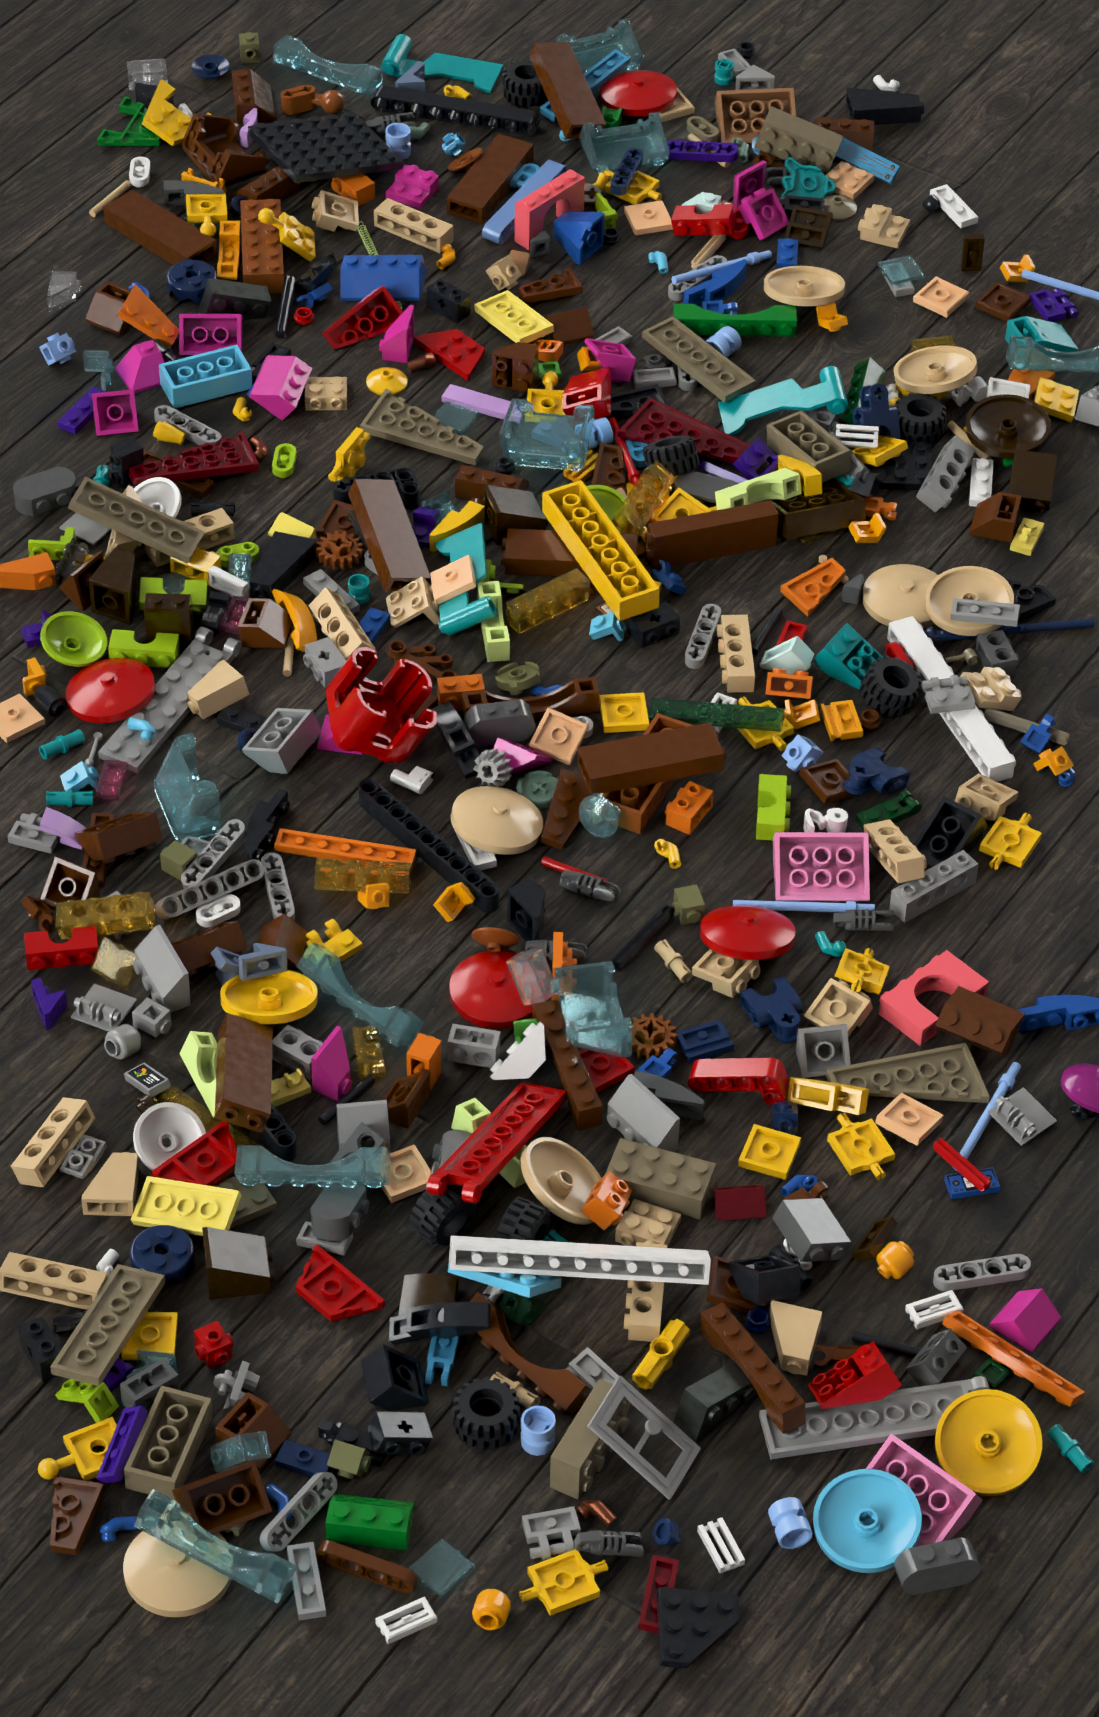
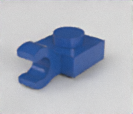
[297,282,333,309]
[702,300,738,315]
[652,560,687,595]
[1020,714,1056,755]
[637,1048,677,1078]

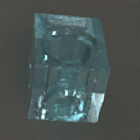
[229,554,252,588]

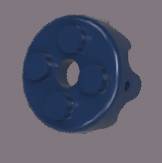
[166,259,217,305]
[130,1225,195,1282]

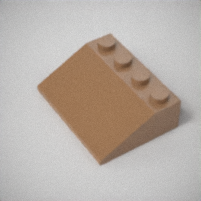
[715,88,796,145]

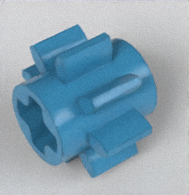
[442,133,466,157]

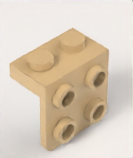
[386,576,440,628]

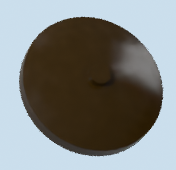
[966,394,1051,459]

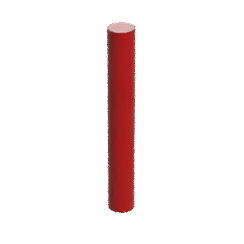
[541,856,608,881]

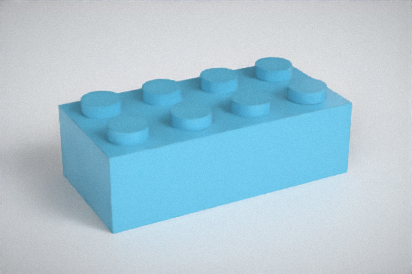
[159,345,252,409]

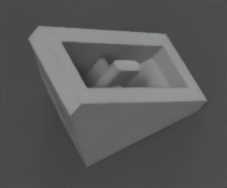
[735,65,775,90]

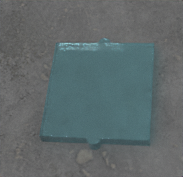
[878,255,924,285]
[434,401,479,435]
[409,1539,474,1597]

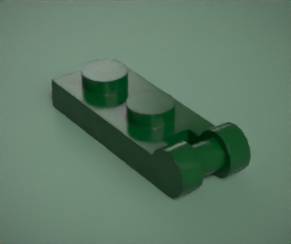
[855,790,922,830]

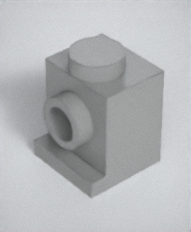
[132,997,172,1038]

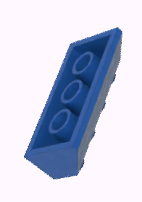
[340,255,427,301]

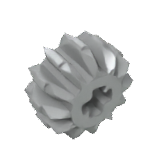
[473,748,513,787]

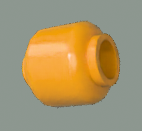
[876,1241,914,1279]
[472,1589,511,1630]

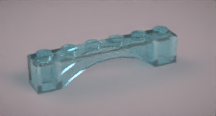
[273,34,383,97]
[1006,336,1099,373]
[296,943,424,1047]
[235,1145,391,1188]
[134,1489,297,1604]

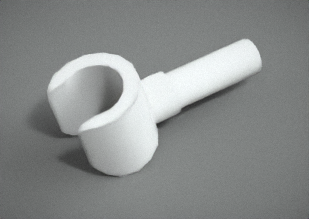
[483,1285,509,1303]

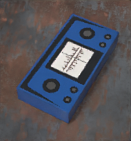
[944,1167,1000,1200]

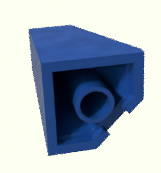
[553,212,605,265]

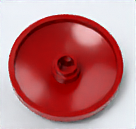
[600,70,677,116]
[65,658,156,723]
[700,905,796,960]
[449,951,546,1029]

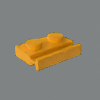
[820,700,863,741]

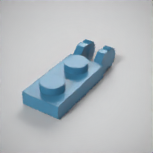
[425,1335,460,1386]

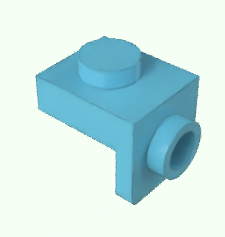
[589,612,626,641]
[60,761,100,792]

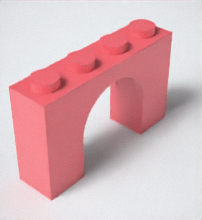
[515,169,585,250]
[879,950,989,1046]

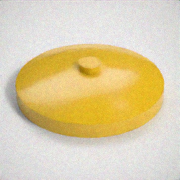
[220,970,318,1024]
[935,1389,1042,1496]

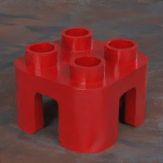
[326,647,437,763]

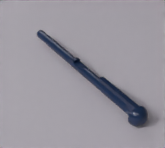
[924,618,1094,642]

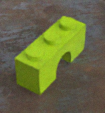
[139,577,207,615]
[108,629,180,668]
[756,774,791,841]

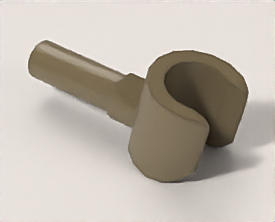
[945,648,978,666]

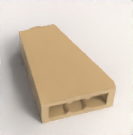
[187,660,250,719]
[82,1152,139,1216]
[769,1300,822,1376]

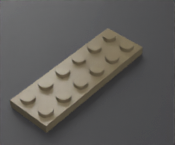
[642,316,756,402]
[68,477,204,564]
[50,1264,166,1386]

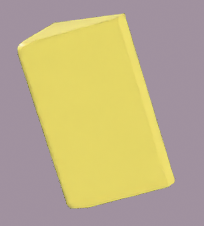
[268,512,316,539]

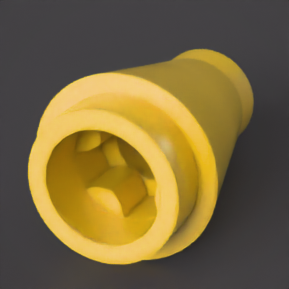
[153,421,186,445]

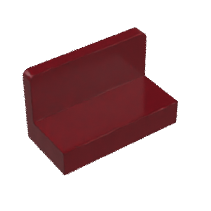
[711,1184,766,1221]

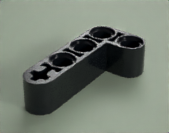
[333,467,420,510]

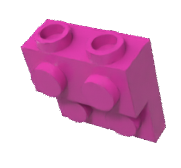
[386,164,439,209]
[737,188,789,240]

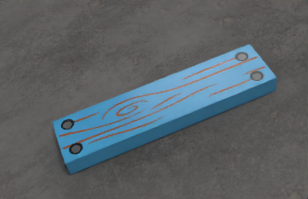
[835,137,901,185]

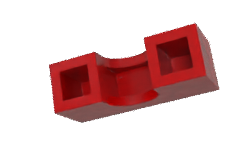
[671,204,737,236]
[24,926,100,970]

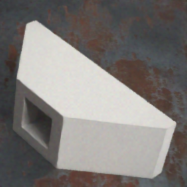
[490,1022,546,1080]

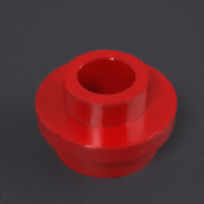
[294,307,314,326]

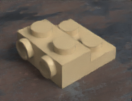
[312,190,359,232]
[858,204,910,249]
[305,376,347,411]
[960,667,1022,711]
[955,773,1019,821]
[692,949,760,998]
[804,978,873,1037]
[615,1199,681,1247]

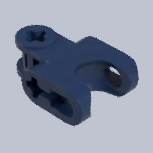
[853,383,900,443]
[843,748,911,795]
[740,977,803,1044]

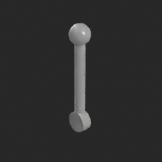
[85,732,103,767]

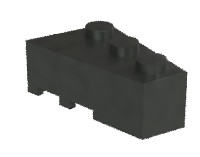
[198,278,271,320]
[673,1361,755,1444]

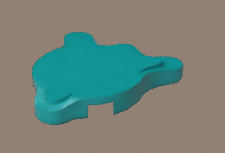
[781,157,836,198]

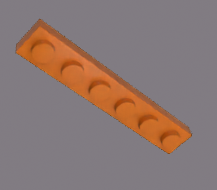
[274,828,416,872]
[942,1310,1085,1407]

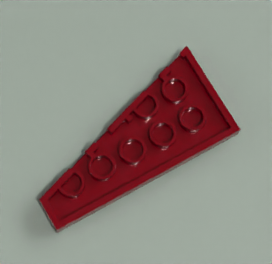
[617,398,750,463]
[129,432,259,486]

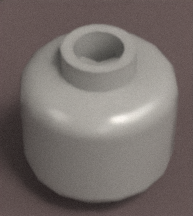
[104,1024,141,1060]

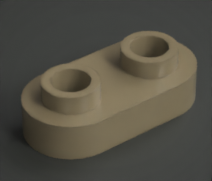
[687,116,719,142]

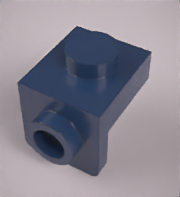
[771,1101,798,1136]

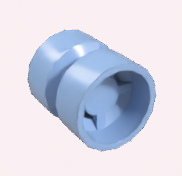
[385,123,411,160]
[706,326,742,358]
[575,417,613,451]
[521,1406,556,1456]
[768,1497,813,1549]

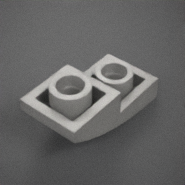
[60,1134,107,1179]

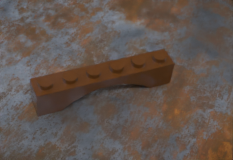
[462,677,600,726]
[532,999,602,1130]
[470,1292,593,1415]
[701,1302,806,1434]

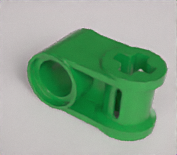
[601,106,622,139]

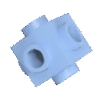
[39,333,76,366]
[782,734,823,773]

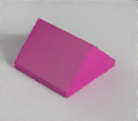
[989,1289,1061,1353]

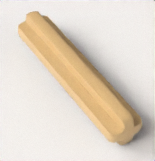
[691,235,726,269]

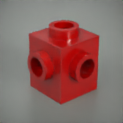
[194,1321,234,1369]

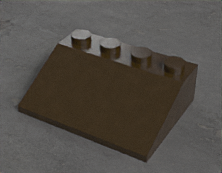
[762,481,866,540]

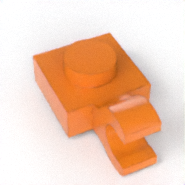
[862,495,897,520]

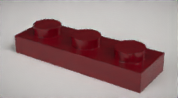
[638,1555,679,1634]

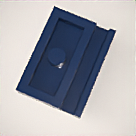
[675,1020,734,1064]

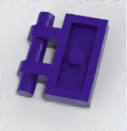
[1029,288,1078,322]

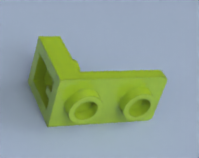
[595,192,618,229]
[28,527,76,561]
[480,559,525,594]
[55,1379,119,1423]

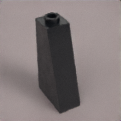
[846,88,924,125]
[249,531,316,601]

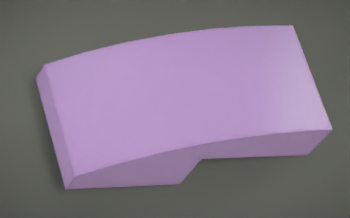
[239,108,258,148]
[38,807,86,850]

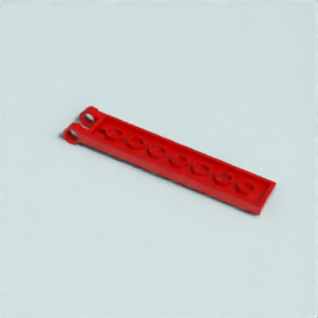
[426,1082,567,1204]

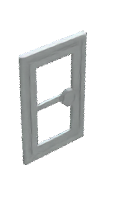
[587,1376,701,1500]

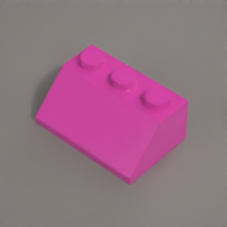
[179,314,242,355]
[249,355,312,421]

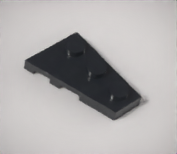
[606,384,671,417]

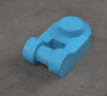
[510,163,540,189]
[625,440,648,468]

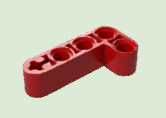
[687,1058,790,1106]

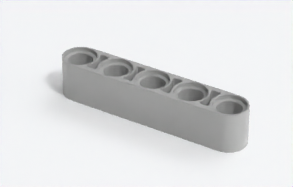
[155,859,265,919]

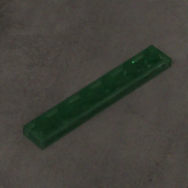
[648,698,785,732]

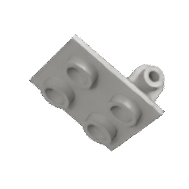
[60,512,112,545]
[71,984,137,1032]
[988,1087,1057,1146]

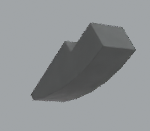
[163,180,224,210]
[634,1070,704,1120]

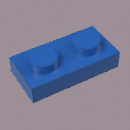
[776,238,798,269]
[359,607,390,644]

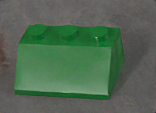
[326,1494,415,1551]

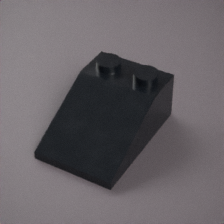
[913,796,988,867]

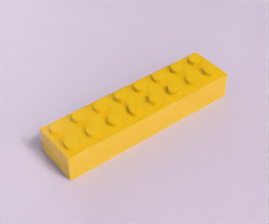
[542,480,660,621]

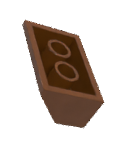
[232,69,276,124]
[815,117,874,161]
[230,166,300,201]
[455,465,529,501]
[74,812,163,863]
[171,921,248,976]
[936,986,1025,1058]
[172,1460,272,1540]

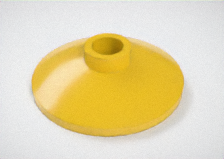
[366,367,408,395]

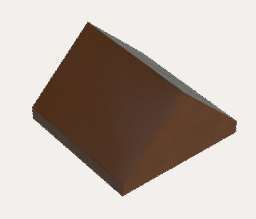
[544,307,594,345]
[59,551,104,611]
[40,857,99,918]
[257,914,308,970]
[383,1069,430,1129]

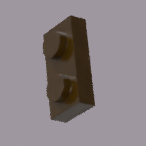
[960,234,985,271]
[852,1216,898,1261]

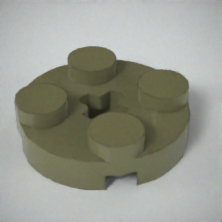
[495,662,541,695]

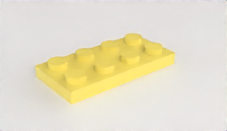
[474,290,554,343]
[131,1176,242,1236]

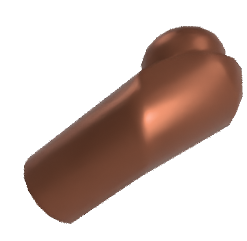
[407,353,436,372]
[249,436,269,461]
[576,1500,617,1527]

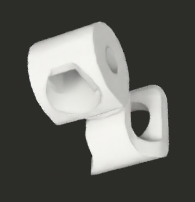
[948,376,988,407]
[803,808,848,833]

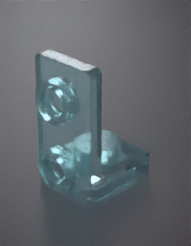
[83,350,113,391]
[210,1431,271,1472]

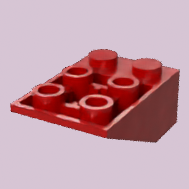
[562,366,611,425]
[808,1341,902,1409]

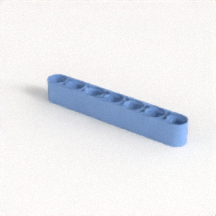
[482,160,568,245]

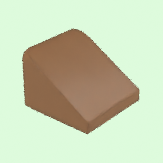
[509,250,530,277]

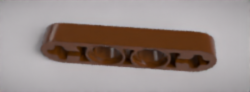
[316,1540,419,1594]

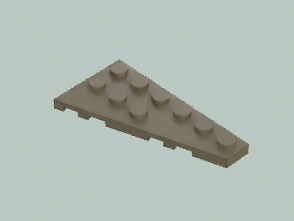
[360,388,484,465]
[826,1043,990,1103]

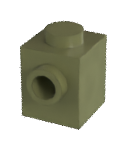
[239,32,260,64]
[160,840,197,880]
[672,884,705,925]
[327,1440,371,1480]

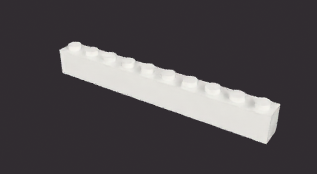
[887,616,1016,782]
[449,1236,711,1285]

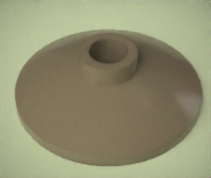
[823,195,857,221]

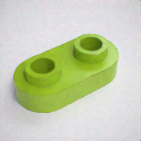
[272,443,297,478]
[216,542,259,567]

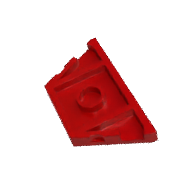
[414,329,485,381]
[152,1121,241,1186]
[295,1244,385,1322]

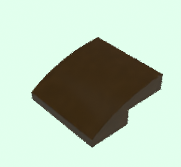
[784,206,833,249]
[398,1273,459,1316]

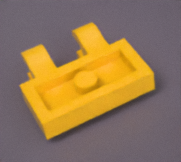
[306,919,363,971]

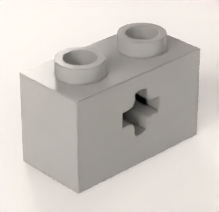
[303,637,346,688]

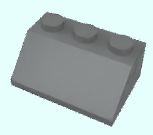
[242,708,322,774]
[133,925,191,1013]
[607,1074,680,1152]

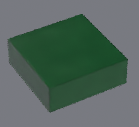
[973,1358,1011,1390]

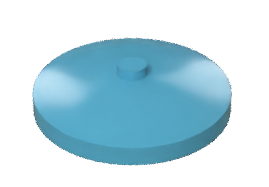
[813,1469,922,1573]

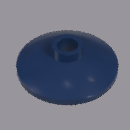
[192,55,230,79]

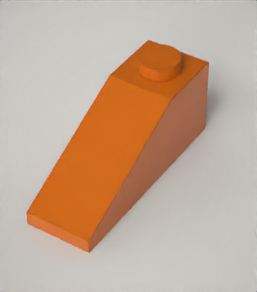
[0,552,57,590]

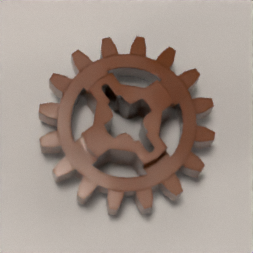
[316,531,363,570]
[624,1013,677,1060]

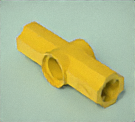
[632,1319,690,1390]

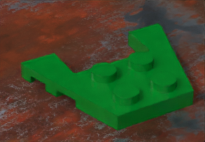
[97,96,163,146]

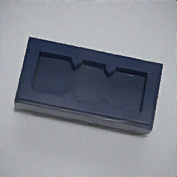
[275,1440,331,1481]

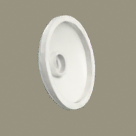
[134,477,181,518]
[133,1102,206,1170]

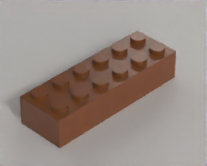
[240,199,284,293]
[598,713,693,834]

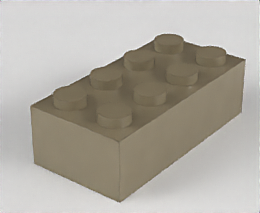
[755,106,843,175]
[767,410,850,483]
[605,1138,716,1220]
[550,1379,630,1500]
[124,1386,213,1502]

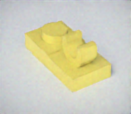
[1010,518,1044,556]
[271,1068,311,1107]

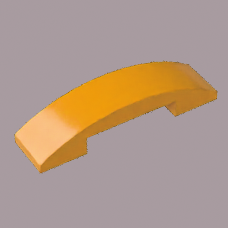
[217,221,240,280]
[272,589,317,652]

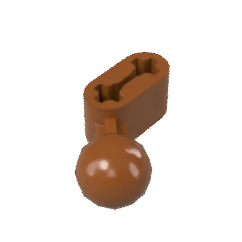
[280,85,345,115]

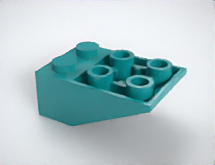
[1005,316,1078,364]
[812,623,884,690]

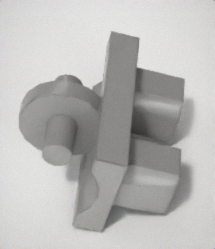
[213,1361,260,1413]

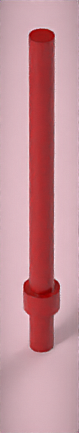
[608,417,643,492]

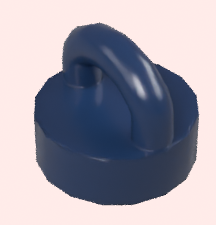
[229,195,248,216]
[237,728,257,749]
[653,1518,681,1546]

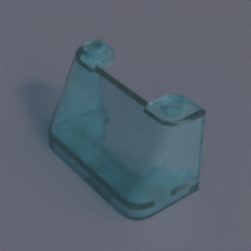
[556,18,644,74]
[579,112,670,174]
[499,398,595,471]
[154,732,221,841]
[551,961,632,1058]

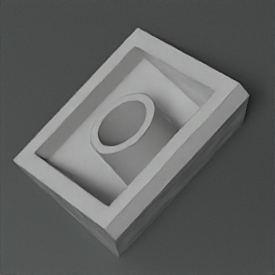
[796,1024,851,1078]

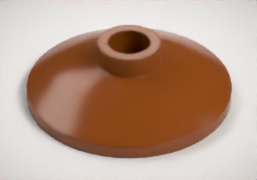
[448,148,483,172]
[471,927,519,952]

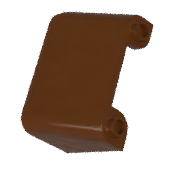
[183,113,268,184]

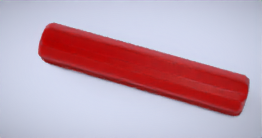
[933,1138,991,1192]

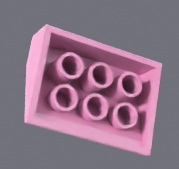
[773,832,870,902]
[866,1433,983,1547]

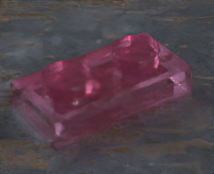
[219,596,248,635]
[96,760,128,801]

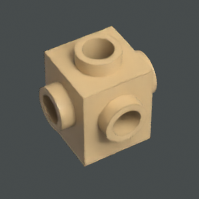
[486,255,522,291]

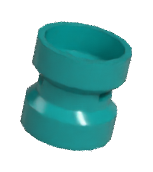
[714,59,734,86]
[348,574,370,605]

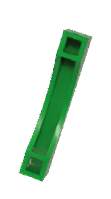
[673,304,797,337]

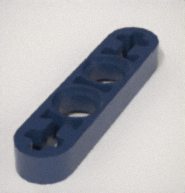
[610,148,644,195]

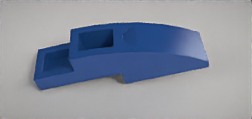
[683,259,747,306]
[1018,995,1099,1032]

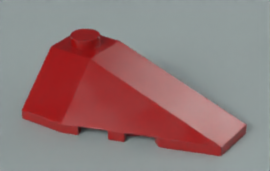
[322,285,403,350]

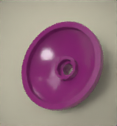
[1061,1063,1099,1113]

